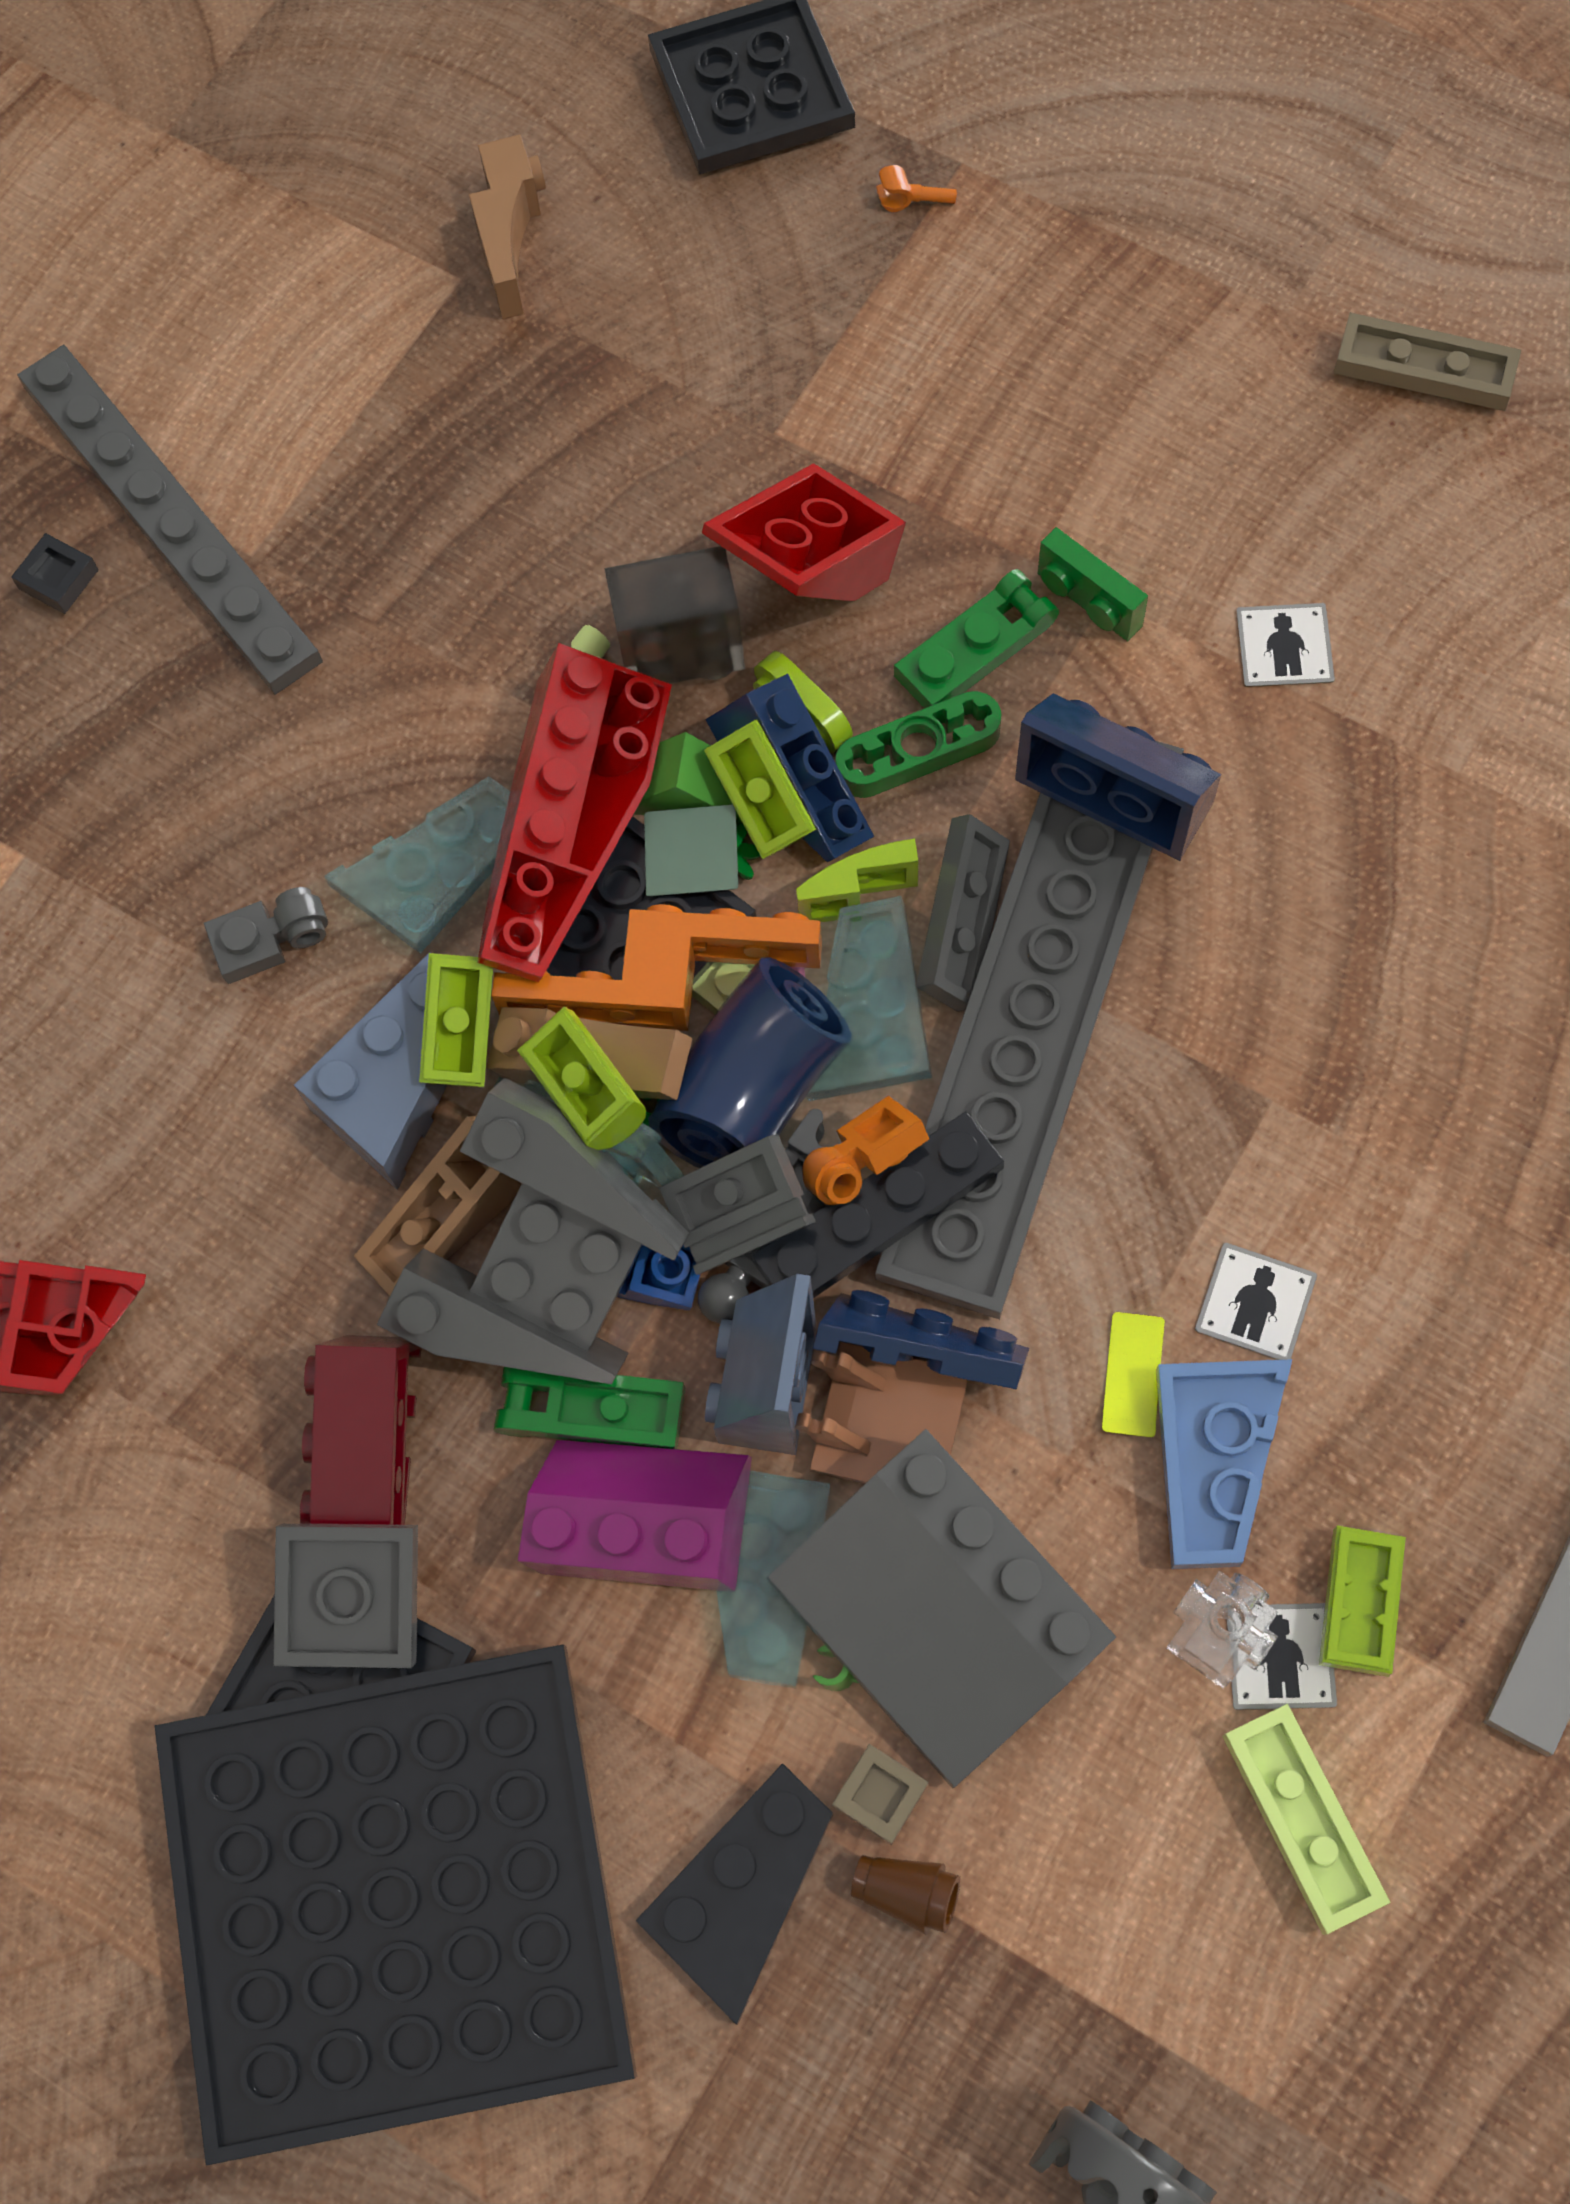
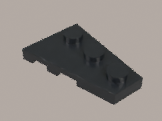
[636,1763,833,2025]

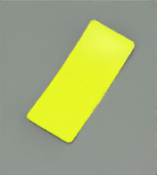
[1102,1312,1165,1437]

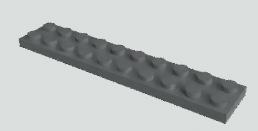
[875,741,1184,1320]

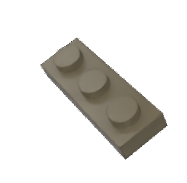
[1334,312,1521,411]

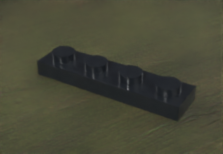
[752,1111,1004,1298]

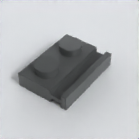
[659,1134,816,1275]

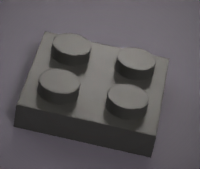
[274,1523,418,1668]

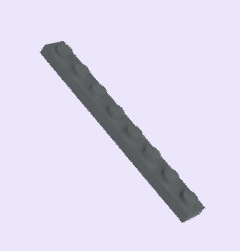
[17,344,323,695]

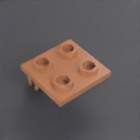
[795,1342,968,1484]

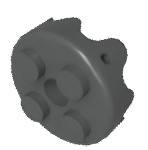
[1029,2100,1217,2204]

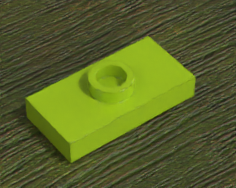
[1319,1526,1406,1677]

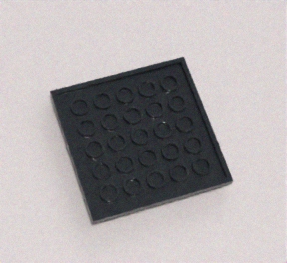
[154,1644,637,2166]

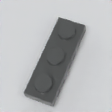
[916,814,1010,1012]

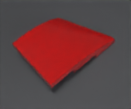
[0,1260,146,1395]

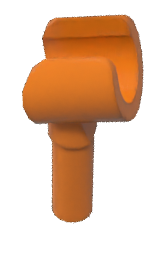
[876,165,957,212]

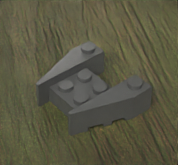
[377,1078,689,1384]

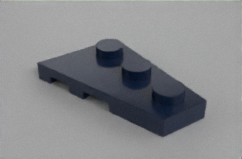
[813,1290,1029,1389]

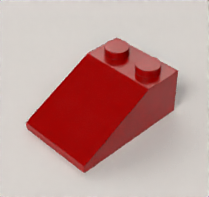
[702,463,906,601]

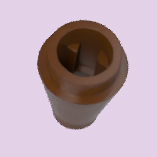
[851,1855,960,1935]

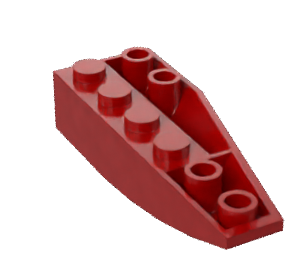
[477,643,672,983]

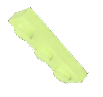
[1222,1704,1391,1935]

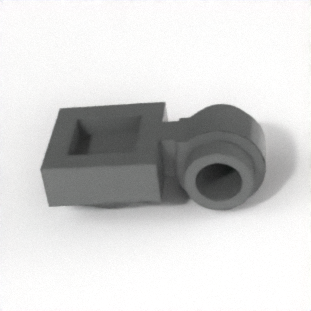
[204,887,328,984]

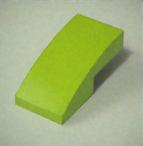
[796,838,918,922]

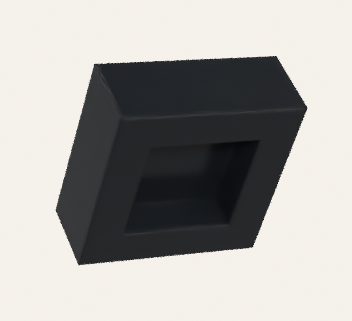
[11,533,99,614]

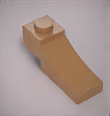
[469,134,546,319]
[486,1007,692,1100]

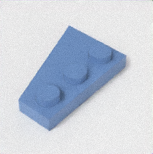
[1156,1359,1293,1569]

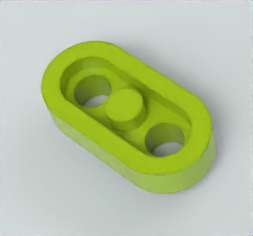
[753,651,853,753]

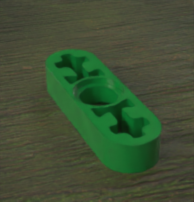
[836,691,1002,798]

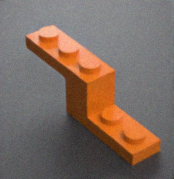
[491,904,822,1031]

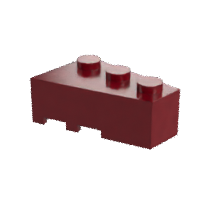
[300,1335,422,1525]

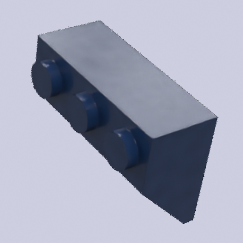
[1015,693,1221,861]

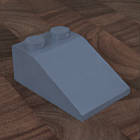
[705,1274,817,1455]

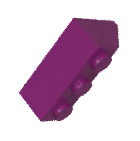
[518,1440,752,1592]

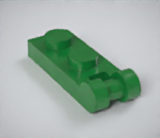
[894,569,1060,709]
[494,1367,686,1449]

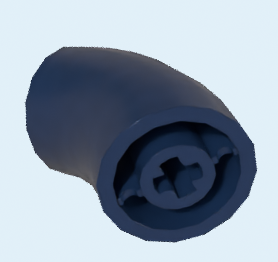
[648,957,852,1169]

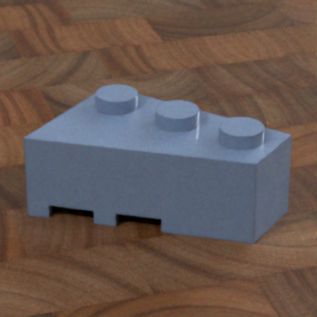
[294,952,452,1190]

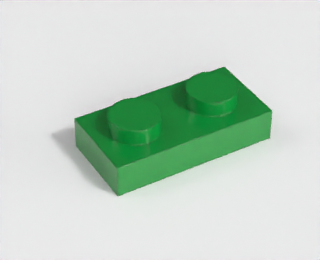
[1037,527,1148,642]

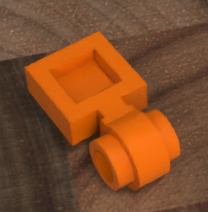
[802,1095,929,1205]

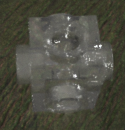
[1166,1570,1278,1689]

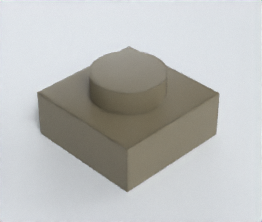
[832,1744,929,1845]

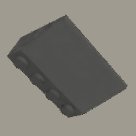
[766,1429,1116,1789]

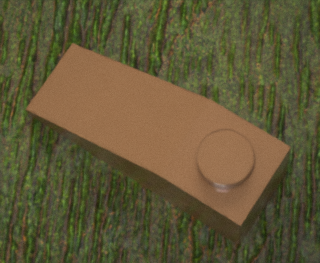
[354,1116,522,1296]

